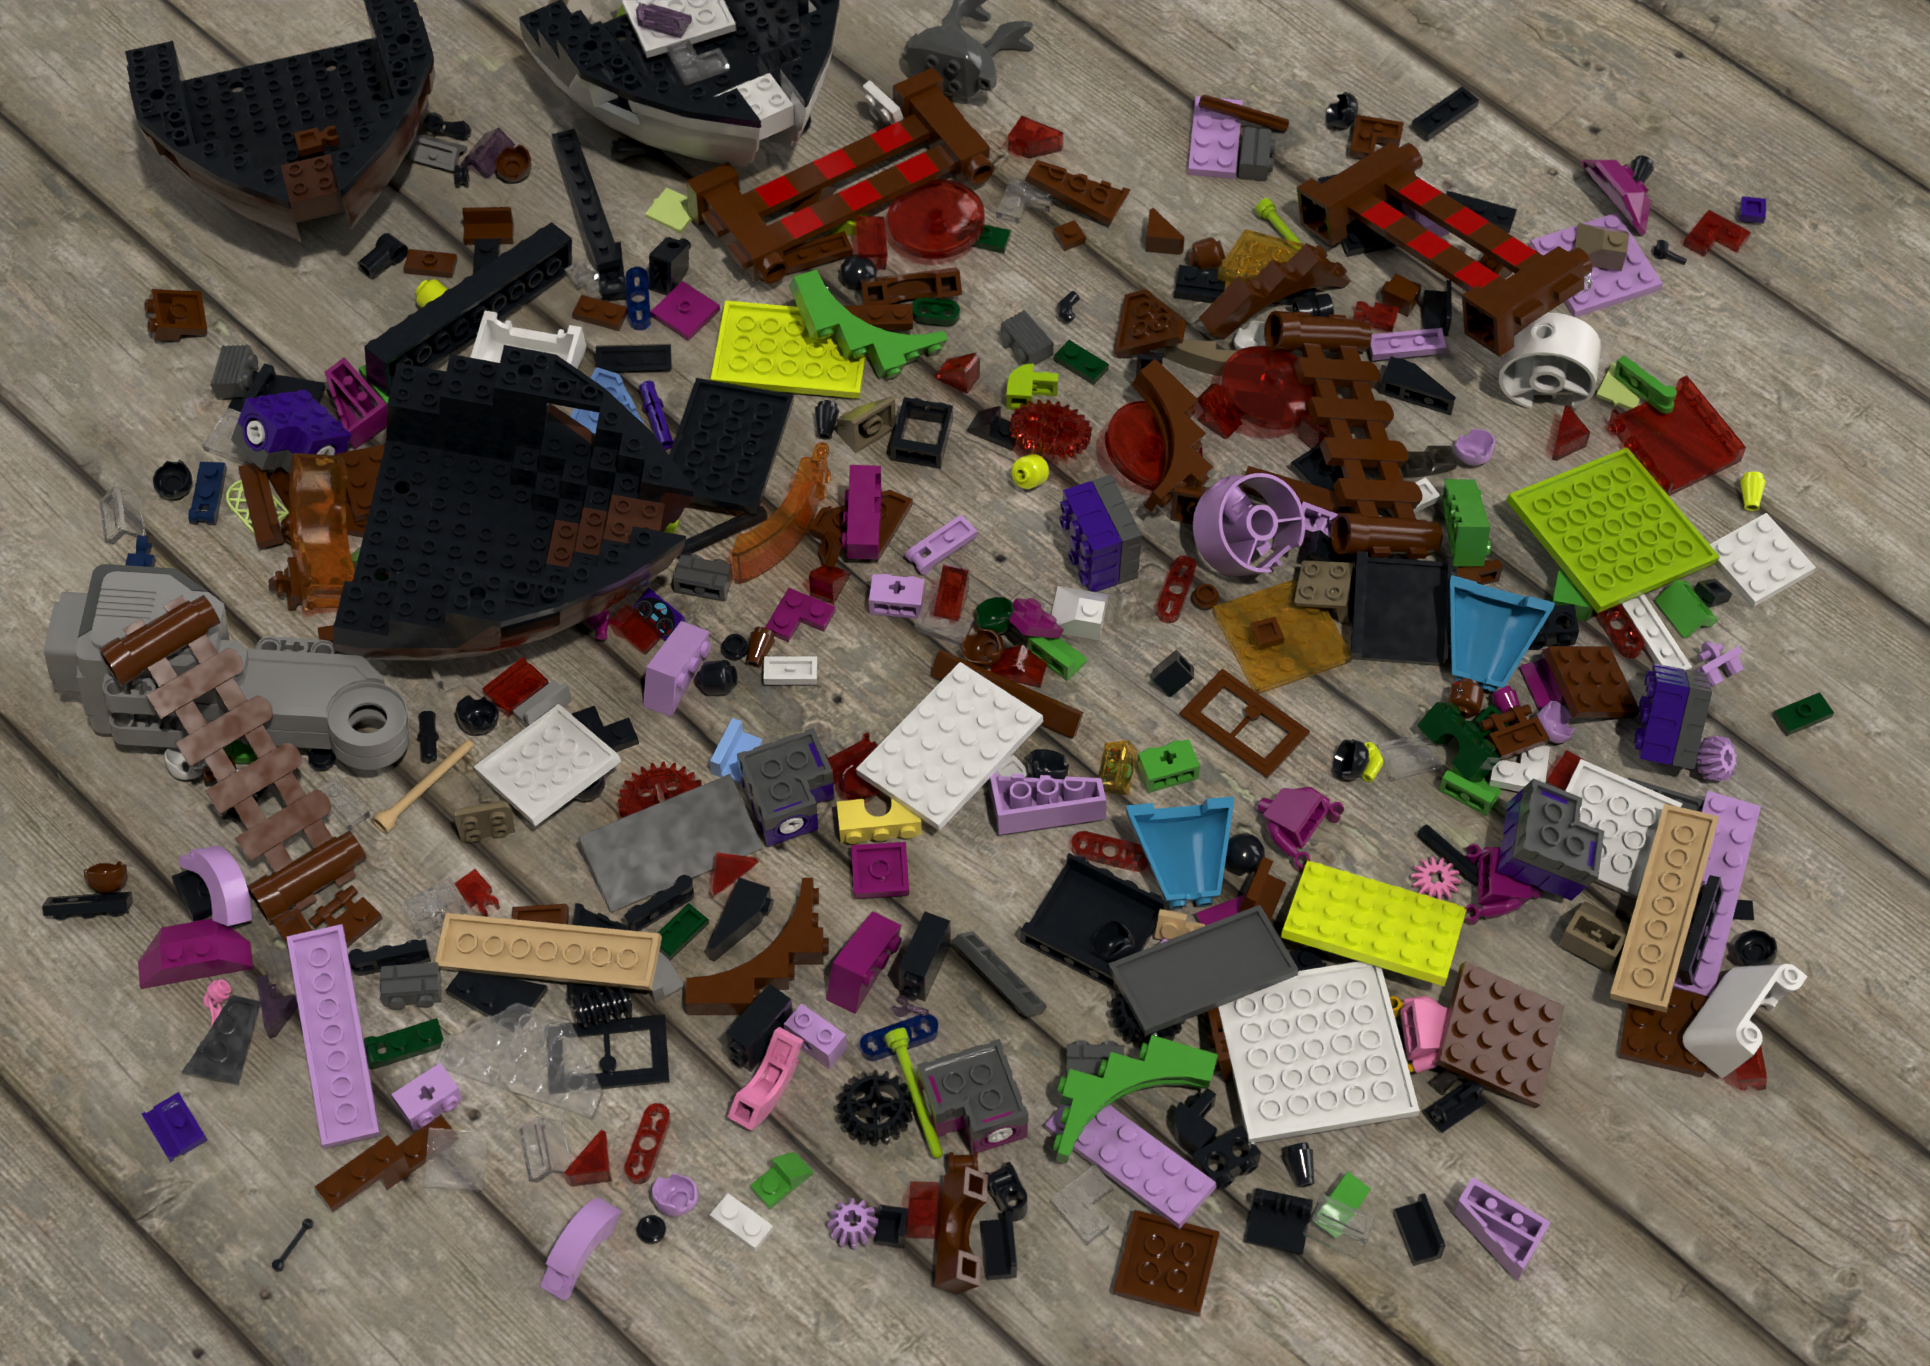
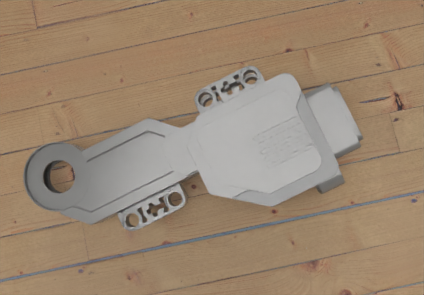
[44,564,409,770]

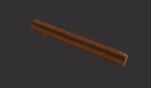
[1199,95,1289,132]

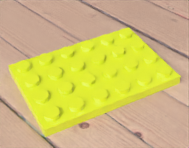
[710,300,867,399]
[1281,860,1467,987]

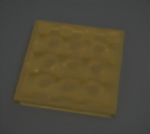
[1213,578,1352,694]

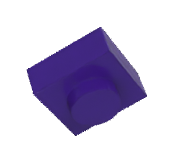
[1739,196,1766,224]

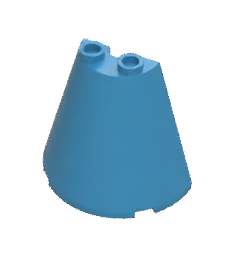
[1450,575,1555,692]
[1126,796,1234,909]

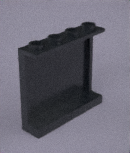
[1350,551,1457,666]
[1020,853,1166,991]

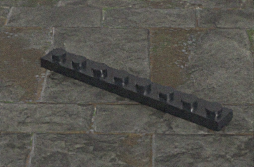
[552,128,622,271]

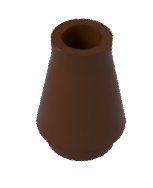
[746,627,775,668]

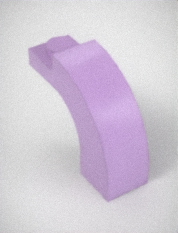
[179,845,252,926]
[540,1197,622,1301]

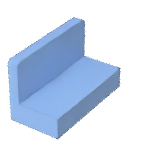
[710,718,762,784]

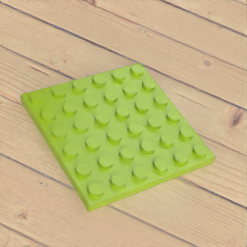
[1506,447,1720,613]

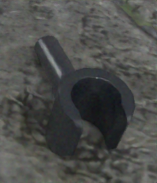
[1654,240,1687,265]

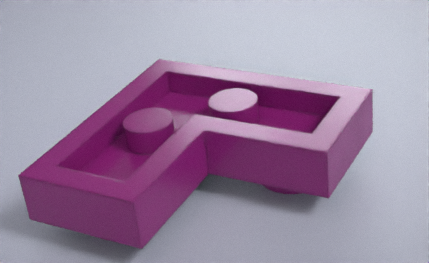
[765,588,836,642]
[1009,598,1064,638]

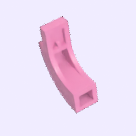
[728,1027,804,1131]

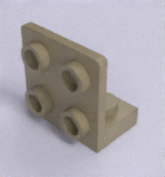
[1294,561,1355,624]
[454,800,515,842]

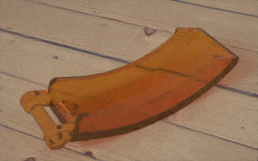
[732,442,831,584]
[289,453,355,610]

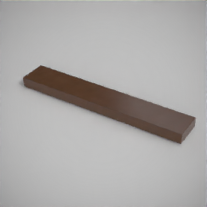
[931,650,1084,738]

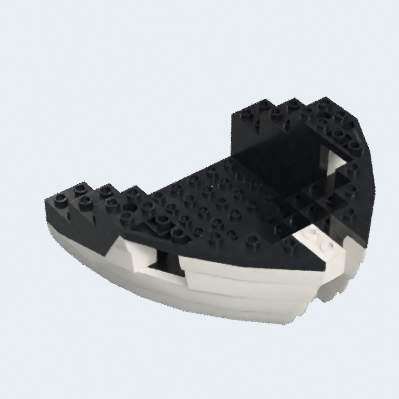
[519,0,840,168]

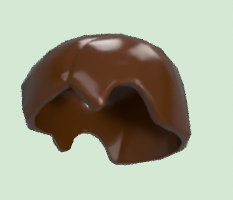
[495,144,532,182]
[961,628,1004,668]
[84,861,127,894]

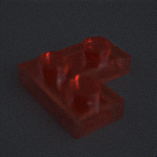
[1683,210,1751,257]

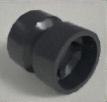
[1292,293,1334,317]

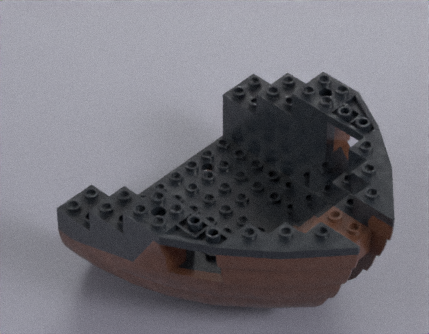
[125,0,436,242]
[333,345,695,661]

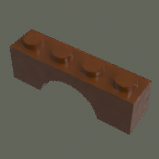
[859,267,962,305]
[934,1166,988,1294]

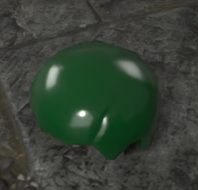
[975,597,1014,635]

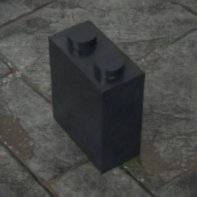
[899,911,951,1002]

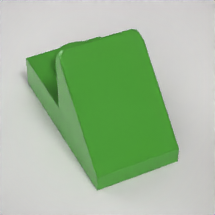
[750,1152,814,1210]

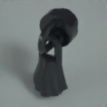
[424,112,471,140]

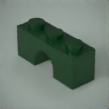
[1417,702,1501,782]

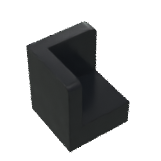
[1152,650,1194,697]
[875,1205,909,1249]

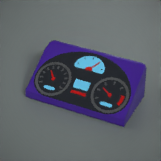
[630,588,685,641]

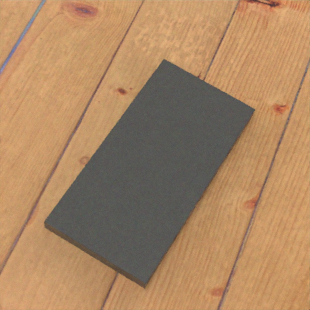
[578,774,763,913]
[1108,905,1299,1036]

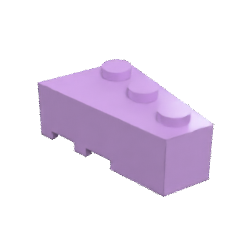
[643,621,711,717]
[1454,1177,1551,1282]

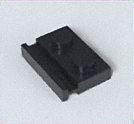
[1174,265,1227,303]

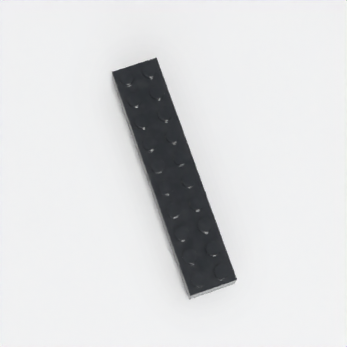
[364,222,572,397]

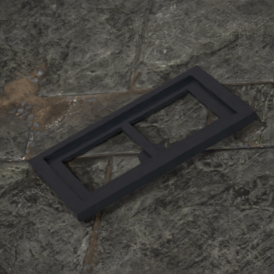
[547,1014,670,1095]

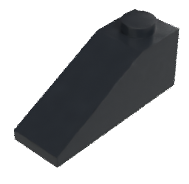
[1379,356,1456,416]
[708,877,774,962]

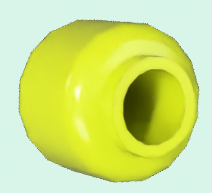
[415,279,448,308]
[1011,454,1049,489]

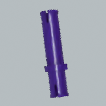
[639,381,674,450]

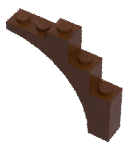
[1199,243,1351,339]
[1131,359,1213,512]
[685,878,829,1015]

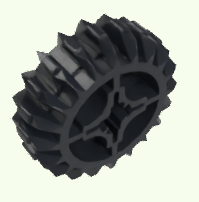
[1110,989,1185,1049]
[837,1069,914,1146]

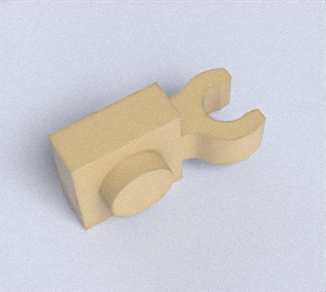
[1155,909,1205,940]

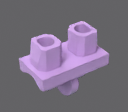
[1695,641,1744,687]

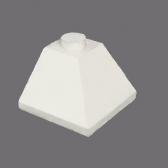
[1051,586,1109,641]

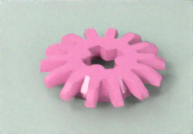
[1411,856,1461,900]

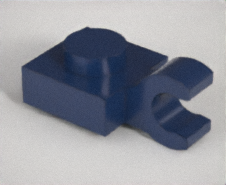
[125,535,156,567]

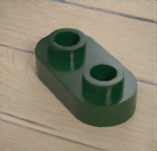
[912,297,960,326]

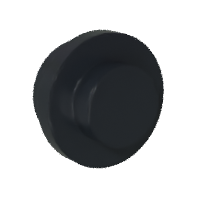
[722,634,748,659]
[308,748,336,771]
[637,1215,666,1244]

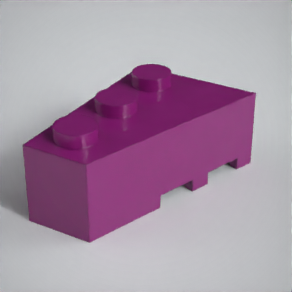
[842,465,882,559]

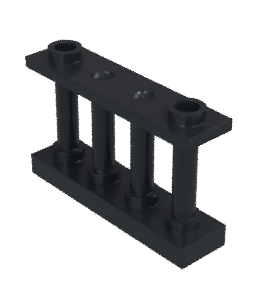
[1621,875,1724,986]

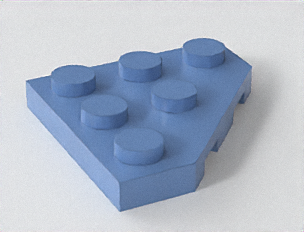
[570,367,645,434]

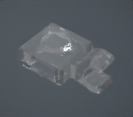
[565,259,602,299]

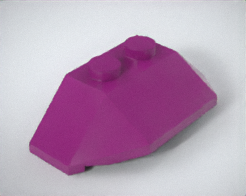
[1580,159,1651,236]
[138,918,253,989]

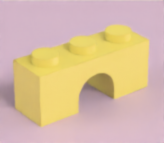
[837,798,922,844]

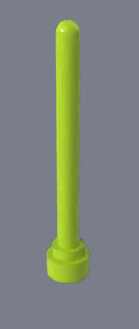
[1254,198,1304,252]
[884,1028,943,1159]

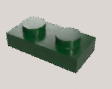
[1054,340,1109,386]

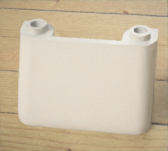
[470,311,587,369]
[1683,964,1808,1079]

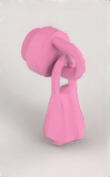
[203,979,231,1027]

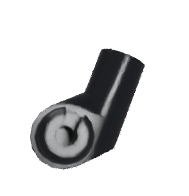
[1057,291,1080,324]

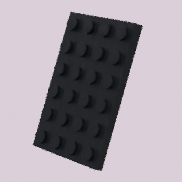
[669,378,794,514]

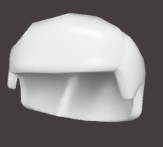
[1234,321,1269,358]
[164,747,208,780]

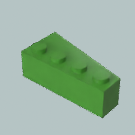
[1442,479,1491,566]

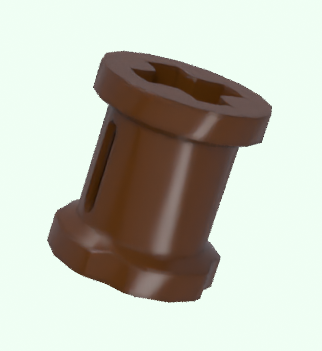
[949,1152,978,1173]

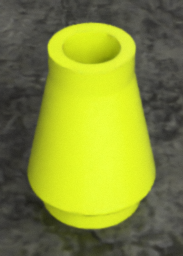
[1740,471,1766,511]

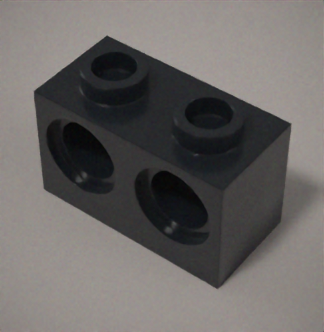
[1529,605,1579,649]
[1192,1125,1261,1189]

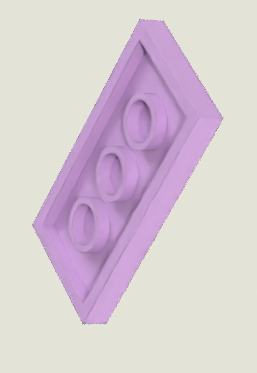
[1188,96,1243,179]

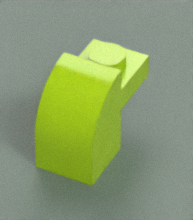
[1006,364,1059,411]

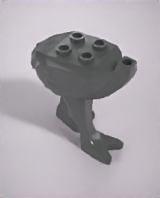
[904,0,1034,98]

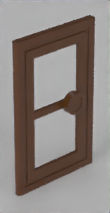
[1179,668,1310,778]

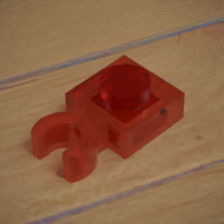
[1353,301,1399,333]
[453,869,500,917]

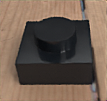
[1694,578,1732,605]

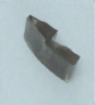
[1401,446,1457,478]

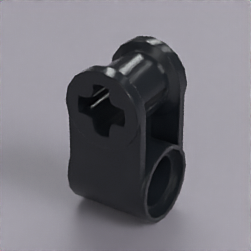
[984,1161,1028,1221]

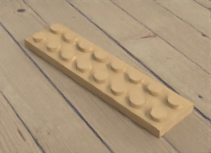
[1610,804,1719,1012]
[435,913,662,990]

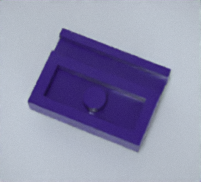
[142,1092,207,1162]

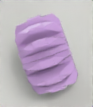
[1696,735,1737,781]
[828,1197,878,1250]

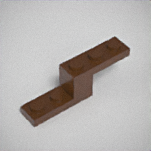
[314,1115,459,1212]

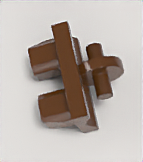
[268,557,313,611]

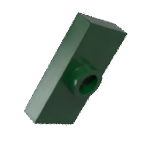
[958,220,1011,254]
[1773,692,1834,736]
[657,903,709,961]

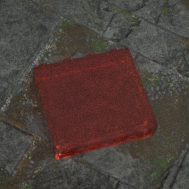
[1608,375,1746,496]

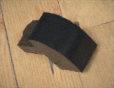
[1173,1088,1217,1157]

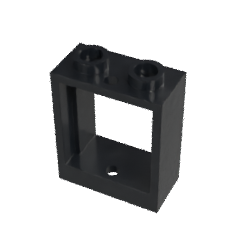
[891,397,953,469]
[726,983,793,1072]

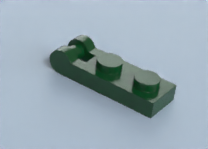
[364,1018,446,1069]

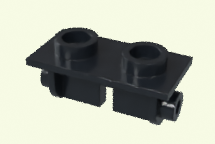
[1424,1081,1487,1133]

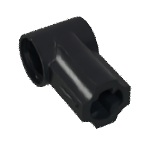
[357,233,408,279]

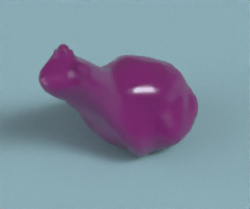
[587,609,610,640]

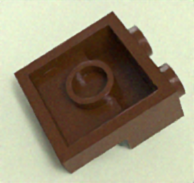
[144,289,208,341]

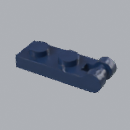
[188,462,227,524]

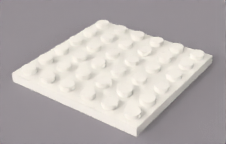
[1219,961,1420,1144]

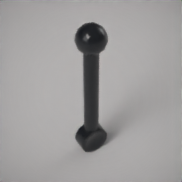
[272,1218,313,1272]

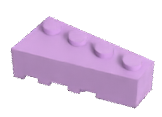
[989,773,1106,835]

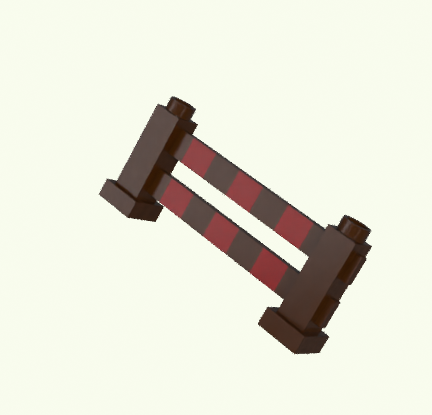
[686,67,994,284]
[1297,142,1593,357]

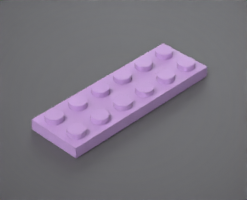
[1045,1105,1216,1229]

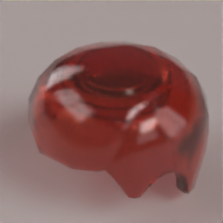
[839,764,880,803]

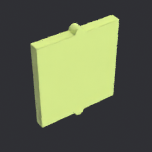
[645,187,694,233]
[1596,363,1641,412]

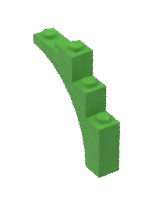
[789,270,948,379]
[1053,1035,1218,1164]

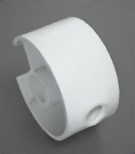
[1499,312,1601,409]

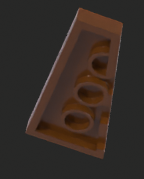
[1025,160,1131,226]

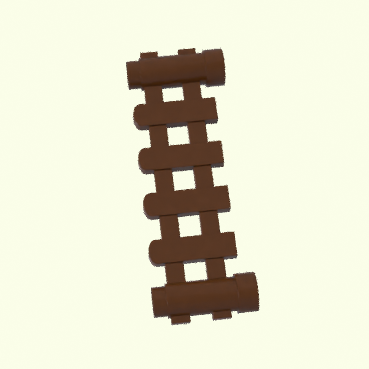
[1264,311,1443,559]
[98,595,367,924]

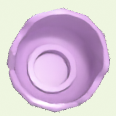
[1455,428,1496,466]
[1537,701,1575,743]
[652,1173,699,1217]

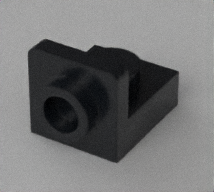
[1289,947,1327,971]

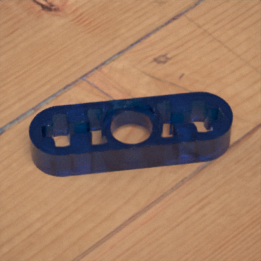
[626,267,651,331]
[860,1013,938,1061]

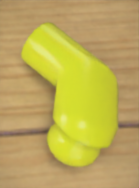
[1361,742,1384,783]

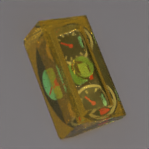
[1098,740,1137,795]

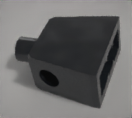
[649,237,691,296]

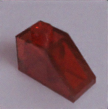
[1008,115,1064,159]
[908,1181,940,1239]

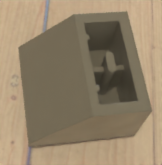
[1560,901,1630,972]

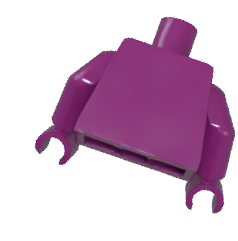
[1258,787,1344,872]
[1464,844,1542,925]

